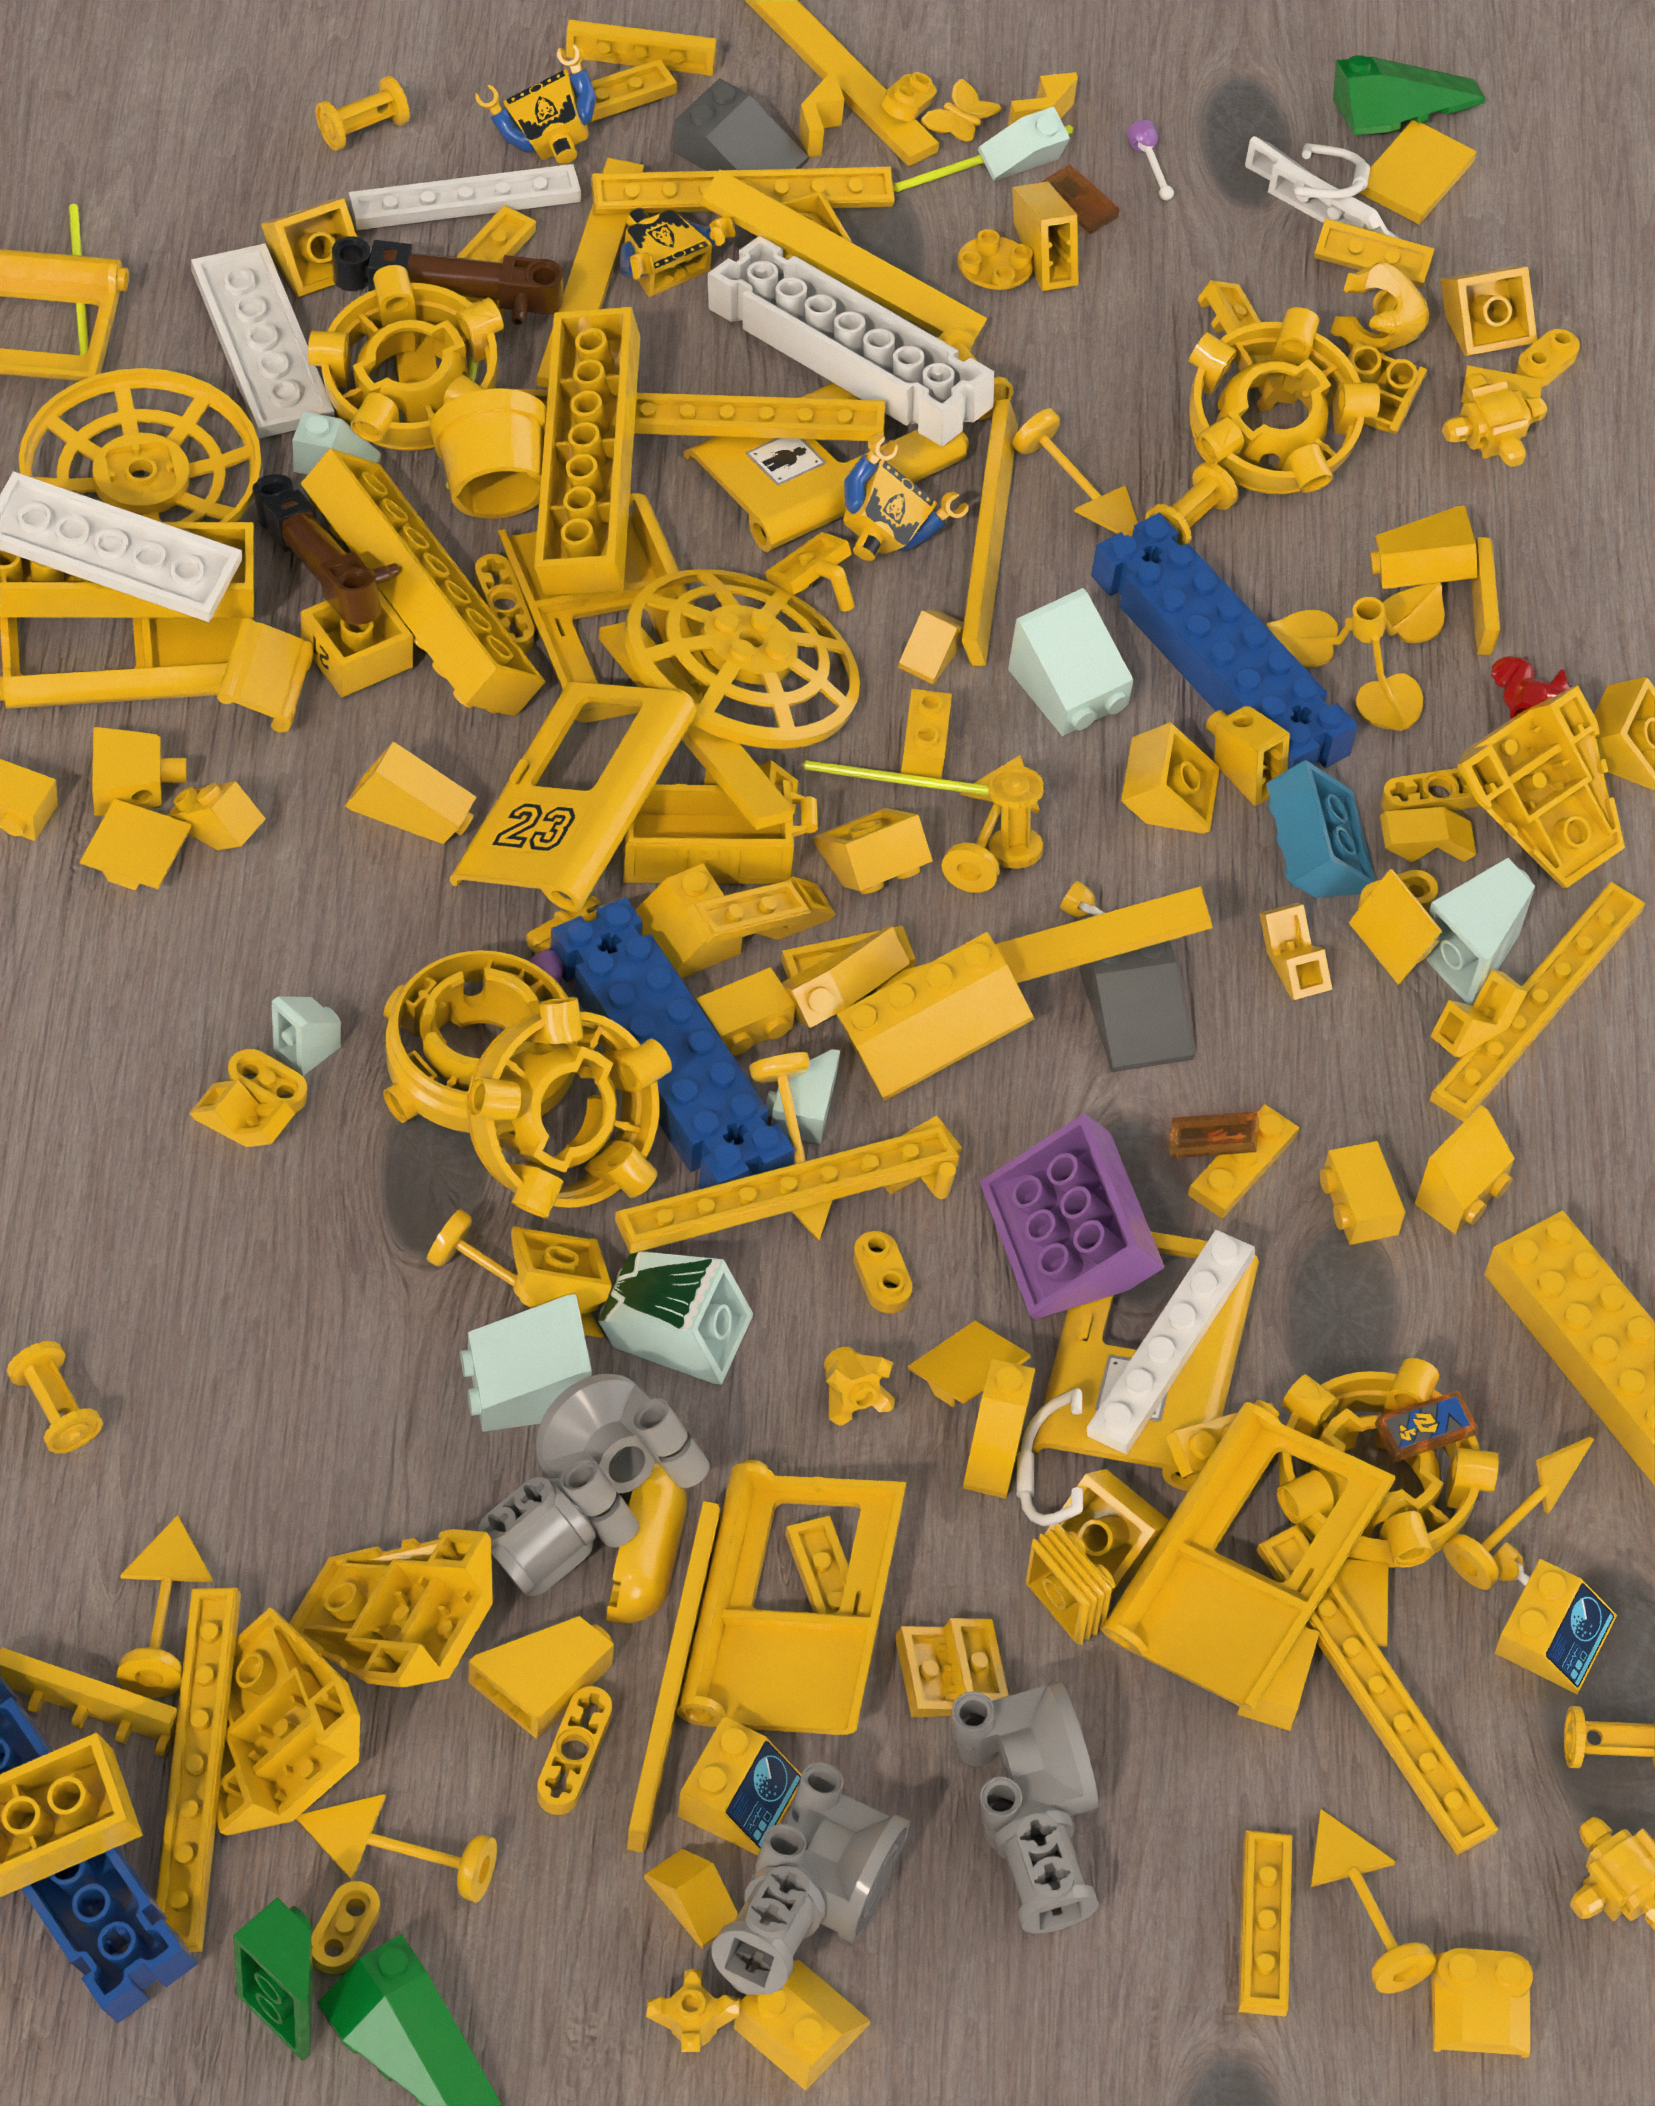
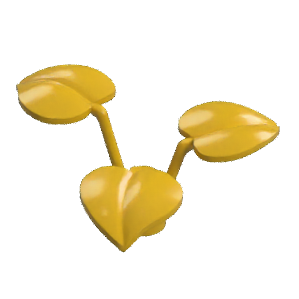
[1266,582,1445,731]

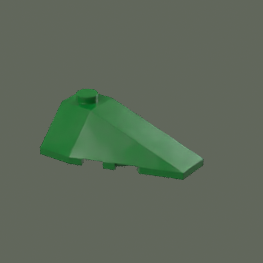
[1333,55,1485,136]
[318,1934,502,2106]

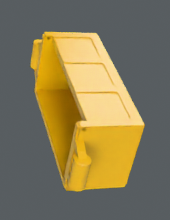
[622,780,818,884]

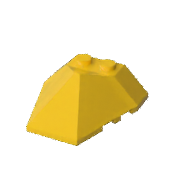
[1457,686,1625,888]
[289,1529,493,1688]
[216,1607,360,1836]

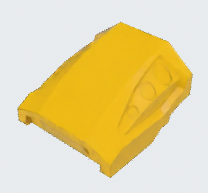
[1327,341,1427,435]

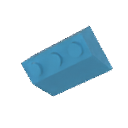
[1266,760,1376,898]

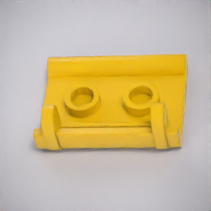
[217,618,314,733]

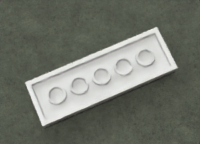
[191,243,334,439]
[0,471,242,622]

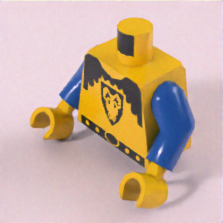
[475,43,597,164]
[620,208,737,297]
[843,433,969,561]

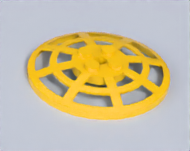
[19,368,262,522]
[624,569,860,749]

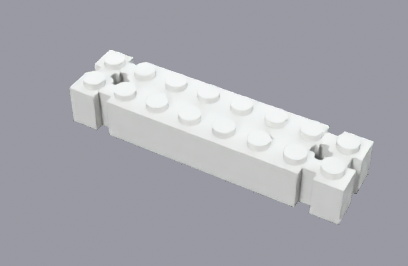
[708,236,994,447]

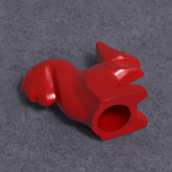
[1491,656,1573,719]

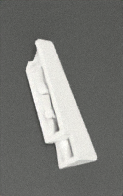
[1245,136,1401,239]

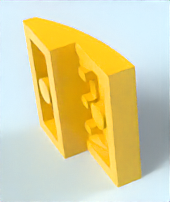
[895,1618,1009,1717]

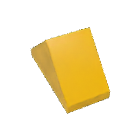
[898,610,964,685]
[644,1849,738,1949]

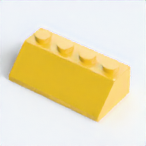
[837,932,1034,1101]

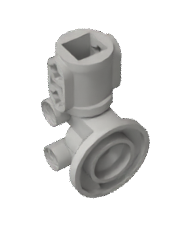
[478,1374,710,1597]
[952,1681,1099,1934]
[712,1762,910,1995]

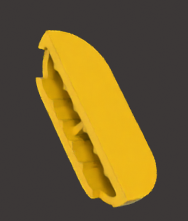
[606,1463,687,1623]

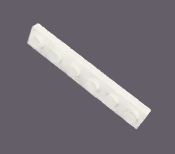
[349,164,581,230]
[1087,1230,1255,1455]

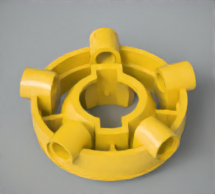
[308,265,504,451]
[1188,307,1380,494]
[383,950,578,1151]
[467,997,672,1218]
[1277,1358,1499,1568]

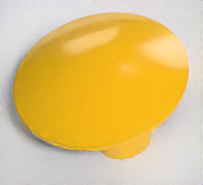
[957,229,1033,290]

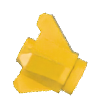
[824,1347,895,1426]
[646,1969,740,2052]

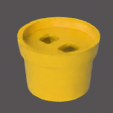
[430,389,547,519]

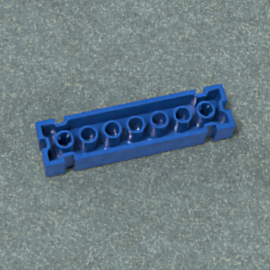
[1091,512,1358,770]
[550,897,795,1189]
[0,1673,198,2023]

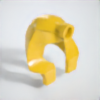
[1330,262,1429,353]

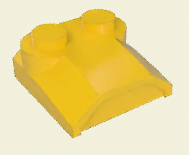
[511,1226,612,1315]
[1431,1948,1533,2058]

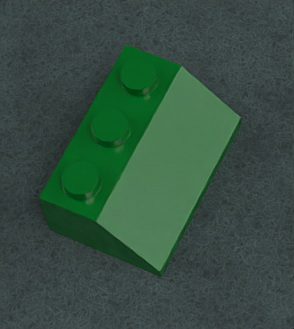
[233,1897,313,2061]

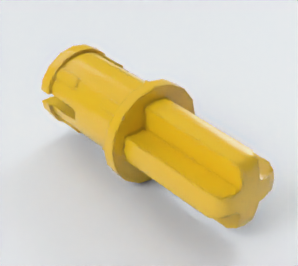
[525,896,603,954]

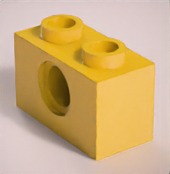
[901,689,952,779]

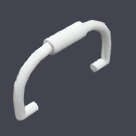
[1294,143,1370,199]
[1016,1388,1083,1526]

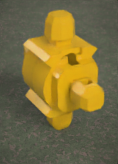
[1442,372,1547,467]
[1570,1817,1655,1930]

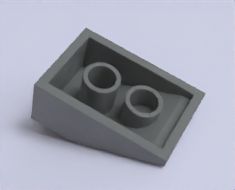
[673,78,808,171]
[1079,940,1194,1072]

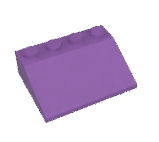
[979,1113,1165,1319]

